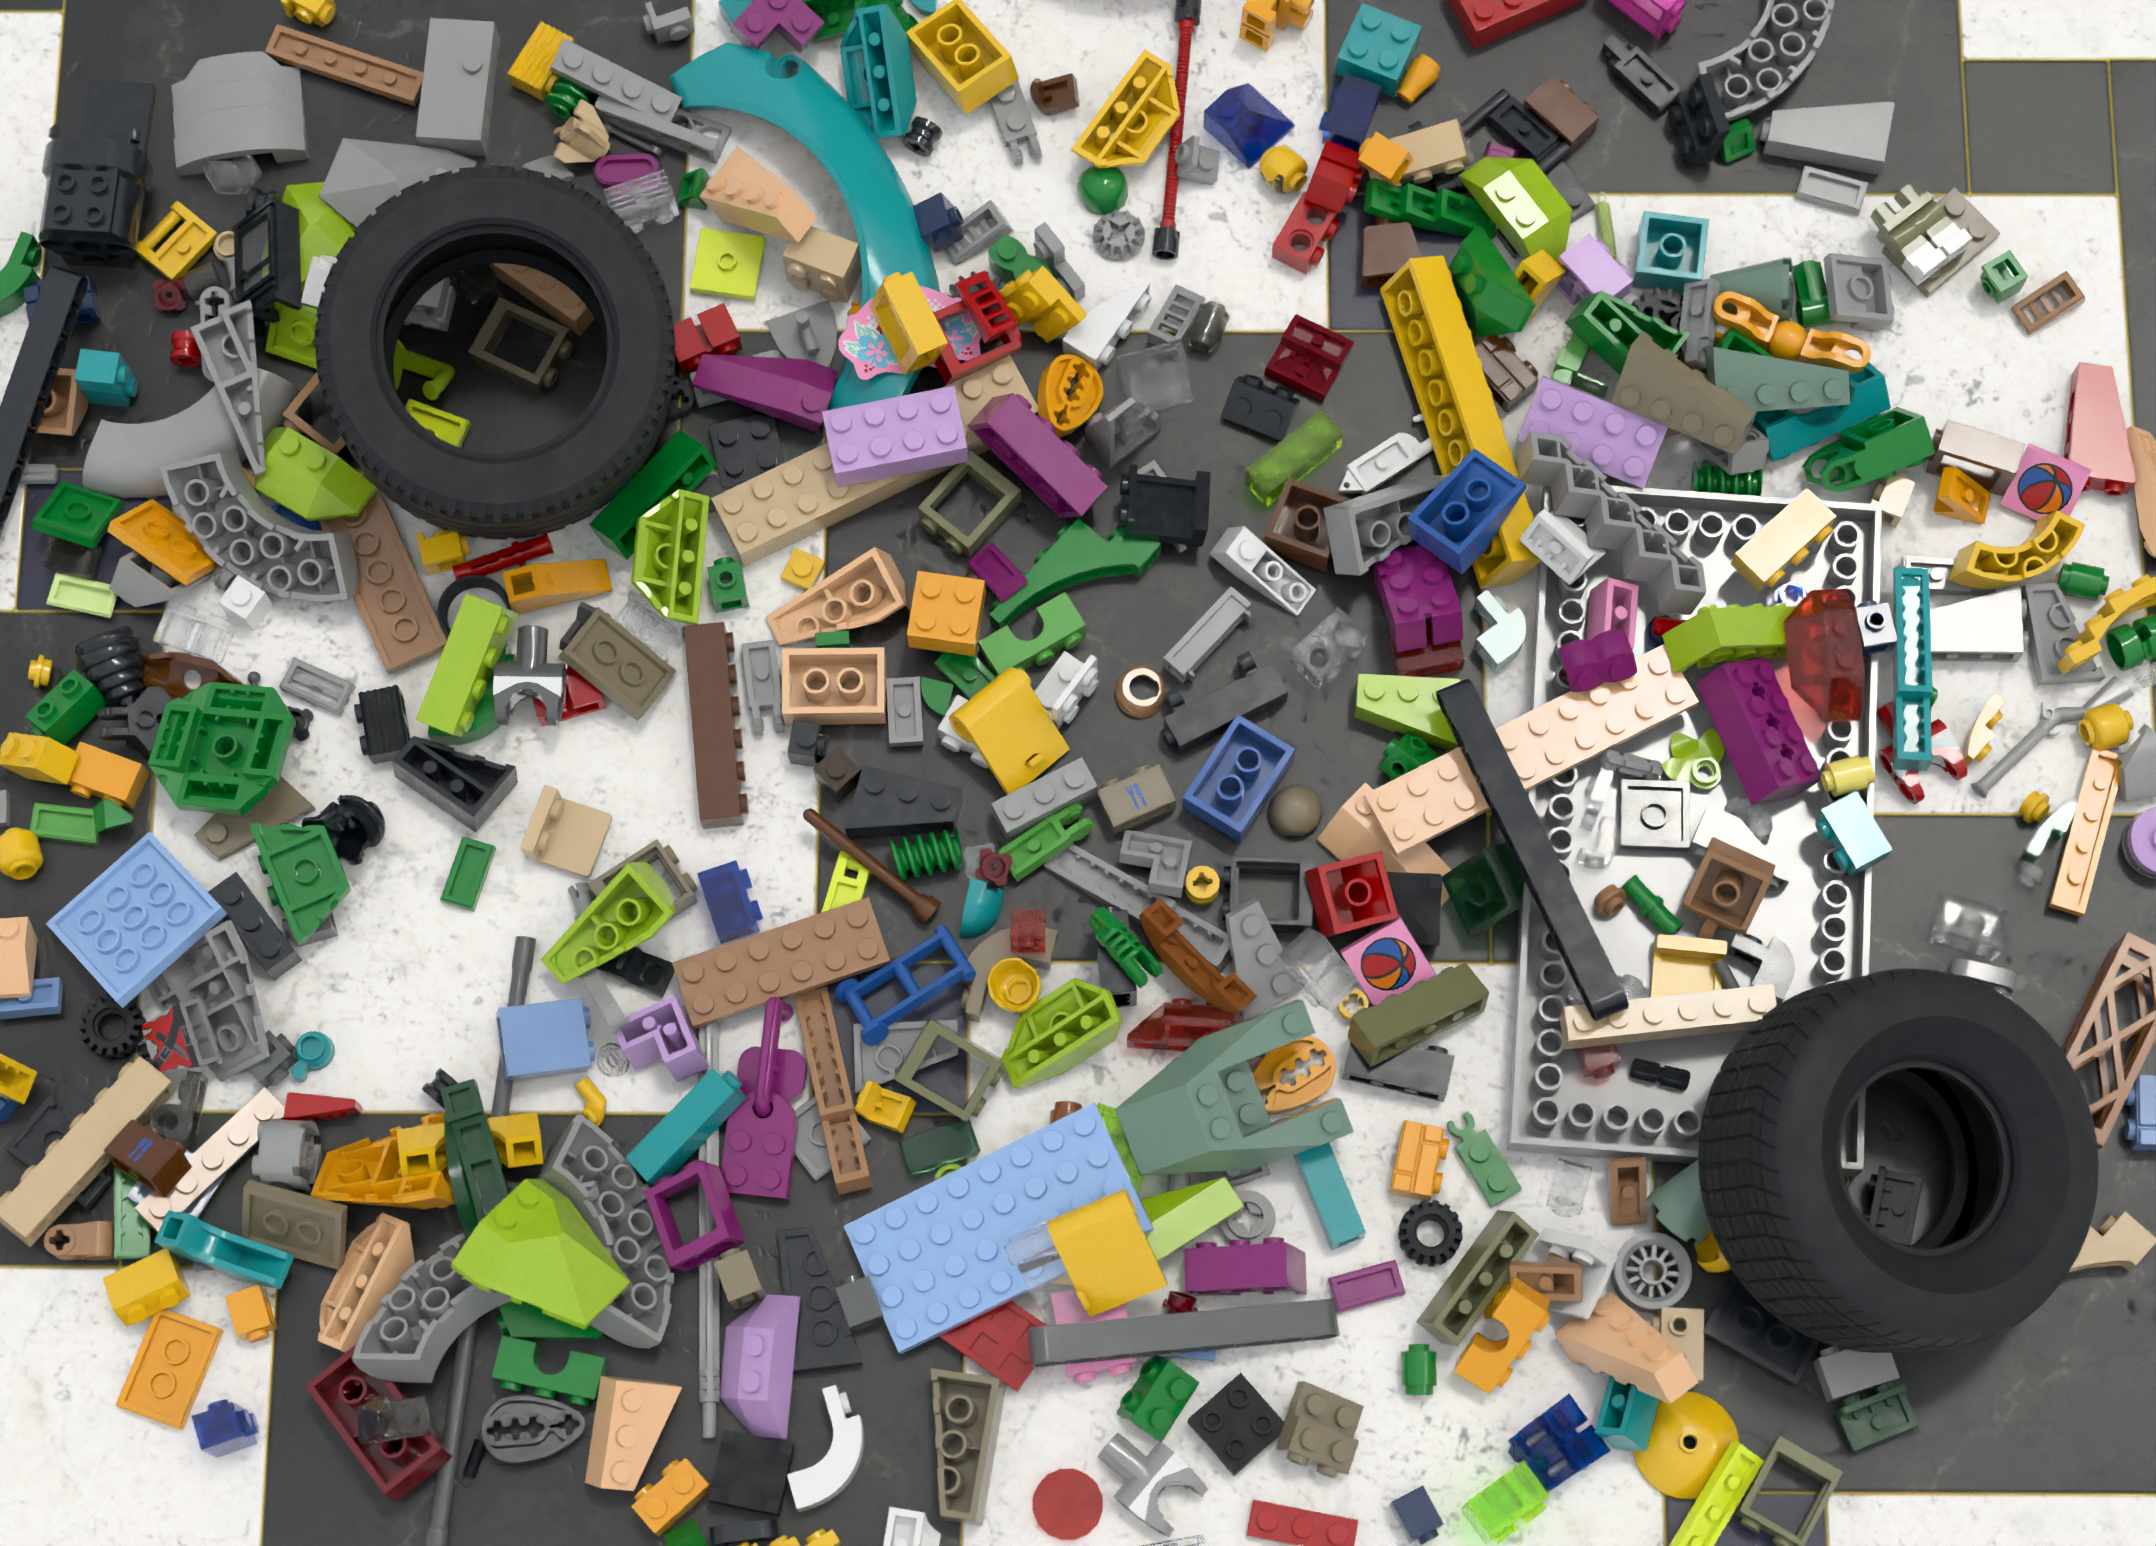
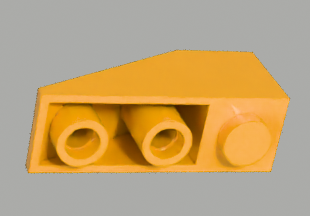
[502,559,613,614]

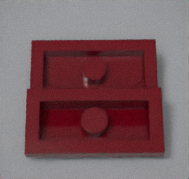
[1264,314,1354,403]

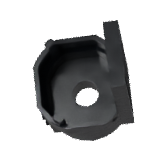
[39,80,156,268]

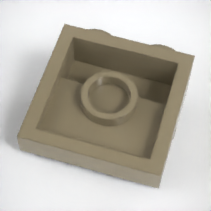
[1276,1381,1364,1478]

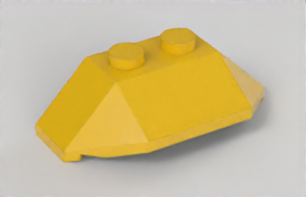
[1071,49,1180,168]

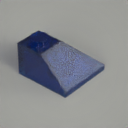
[1203,83,1295,169]

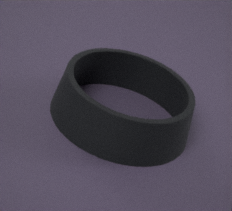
[437,575,511,637]

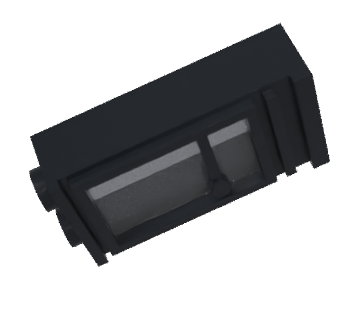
[232,198,302,337]

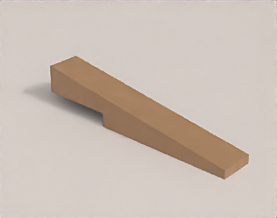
[794,987,873,1195]

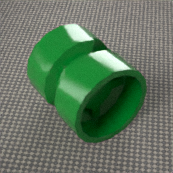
[2106,614,2156,671]

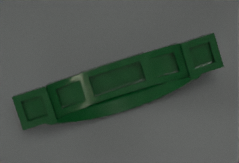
[440,1079,510,1293]

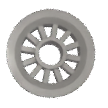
[1611,1232,1692,1313]

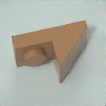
[1605,1157,1647,1225]
[1510,1254,1582,1302]

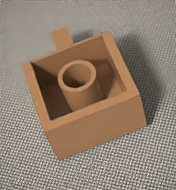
[1681,837,1776,939]

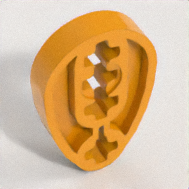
[1037,354,1103,438]
[1253,1036,1336,1114]

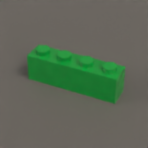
[589,430,717,560]

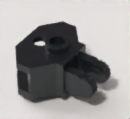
[98,687,173,761]

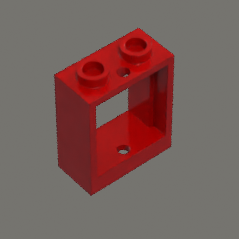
[933,294,1022,386]

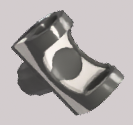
[493,625,566,726]

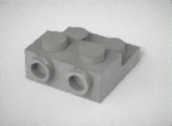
[1823,253,1894,331]

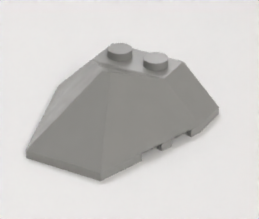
[318,138,477,227]
[147,920,270,1081]

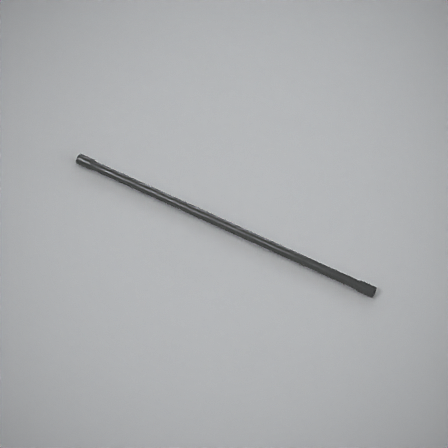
[425,936,536,1546]

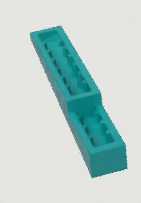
[1893,567,1933,771]

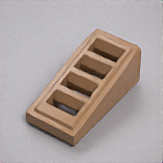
[2010,271,2085,335]

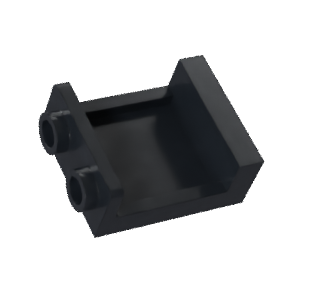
[1118,464,1211,547]

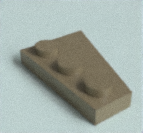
[194,776,316,861]

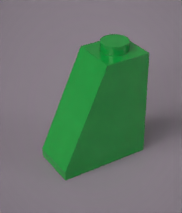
[496,1301,607,1342]

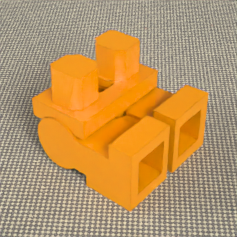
[1239,0,1315,52]

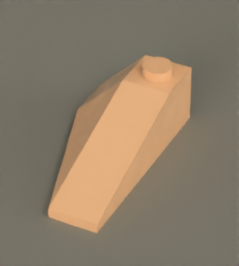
[765,547,907,646]
[1317,783,1464,907]

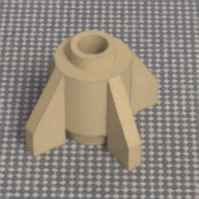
[552,99,610,163]

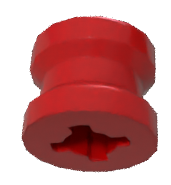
[170,330,202,367]

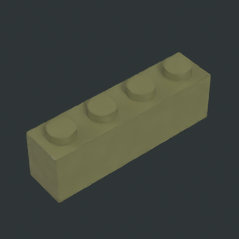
[1347,962,1489,1067]
[1416,1210,1539,1346]

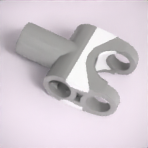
[1098,1432,1208,1537]

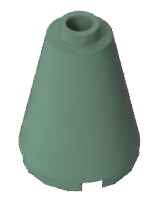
[1710,257,1793,323]
[1646,1160,1711,1246]

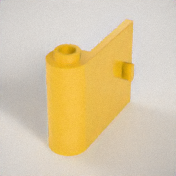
[949,667,1070,795]

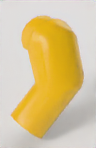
[575,1076,607,1126]

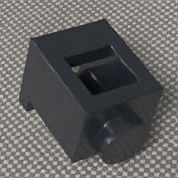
[787,720,829,767]

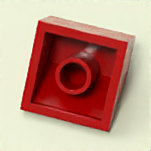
[1304,851,1399,938]

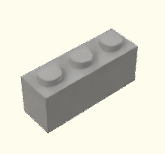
[991,757,1098,843]

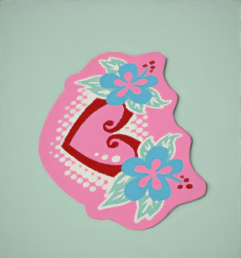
[838,286,981,380]

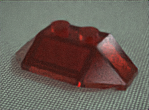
[1783,589,1865,722]
[1127,998,1265,1058]

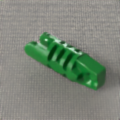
[1088,906,1164,988]

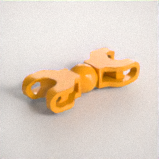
[1713,291,1871,373]

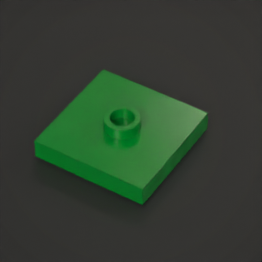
[32,481,124,549]

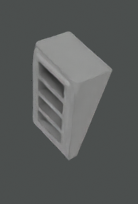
[945,200,1014,265]
[1147,284,1205,355]

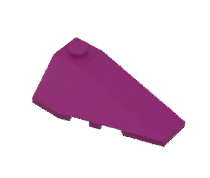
[691,354,838,433]

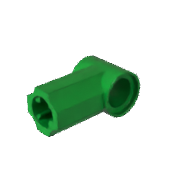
[1792,260,1835,328]

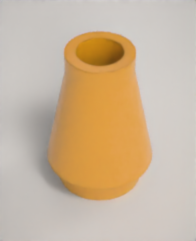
[1396,54,1441,104]

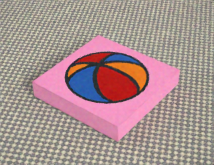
[2000,443,2091,520]
[1340,915,1436,1006]

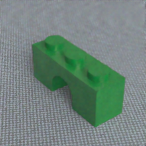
[492,1335,609,1407]

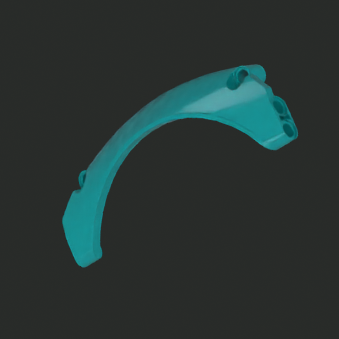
[669,42,940,410]

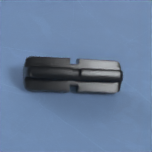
[1630,1058,1691,1090]

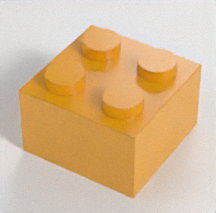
[907,571,986,657]

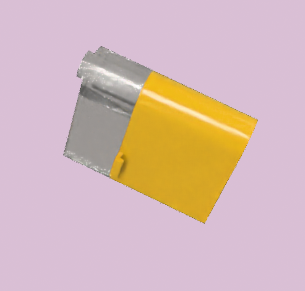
[1004,1188,1168,1326]

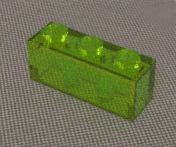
[1245,409,1343,507]

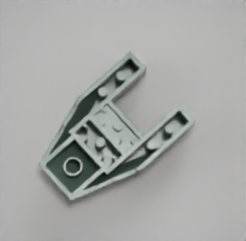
[1115,1000,1354,1175]

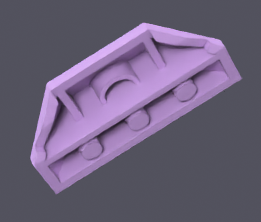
[720,1294,800,1439]

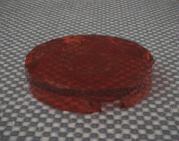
[1033,1469,1103,1541]

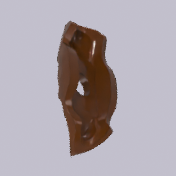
[141,652,245,700]

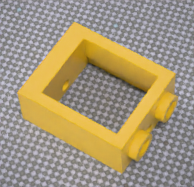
[870,272,948,375]

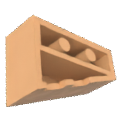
[585,1376,682,1491]

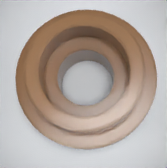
[1594,884,1627,916]

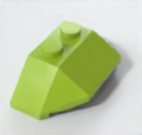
[1458,157,1572,262]
[255,427,378,521]
[631,489,710,625]
[1001,978,1123,1089]

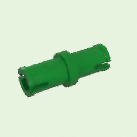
[1621,875,1684,935]

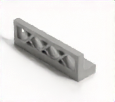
[594,96,732,164]

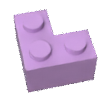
[1556,233,1633,306]
[615,995,709,1083]

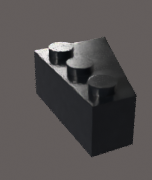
[392,736,518,833]

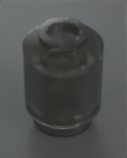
[1188,301,1230,353]

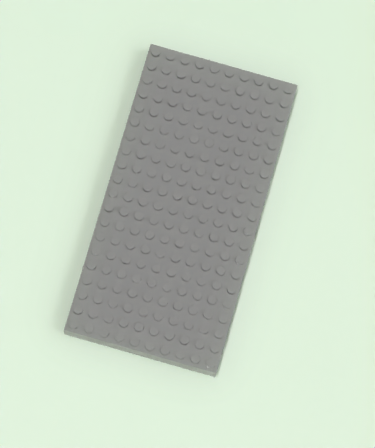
[1507,485,1882,1177]

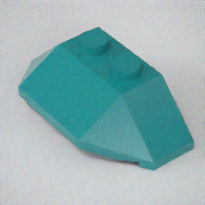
[840,4,917,139]

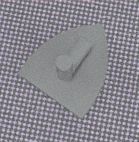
[766,300,837,367]

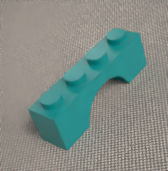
[1753,362,1891,462]

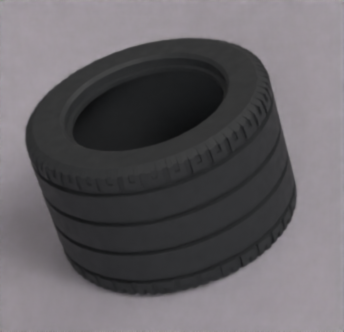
[314,165,676,540]

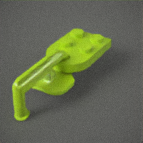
[265,302,455,400]

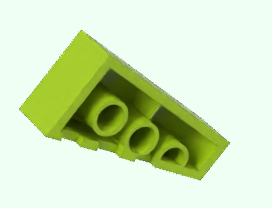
[416,593,520,737]
[1662,603,1813,673]

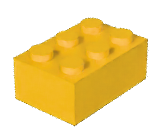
[905,0,1019,115]

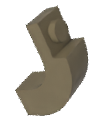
[961,925,1058,1023]

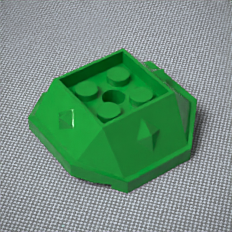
[148,682,296,816]

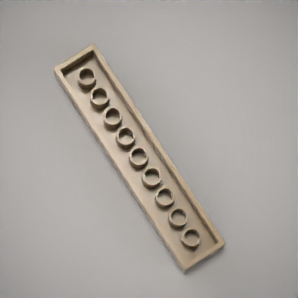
[711,355,1040,567]

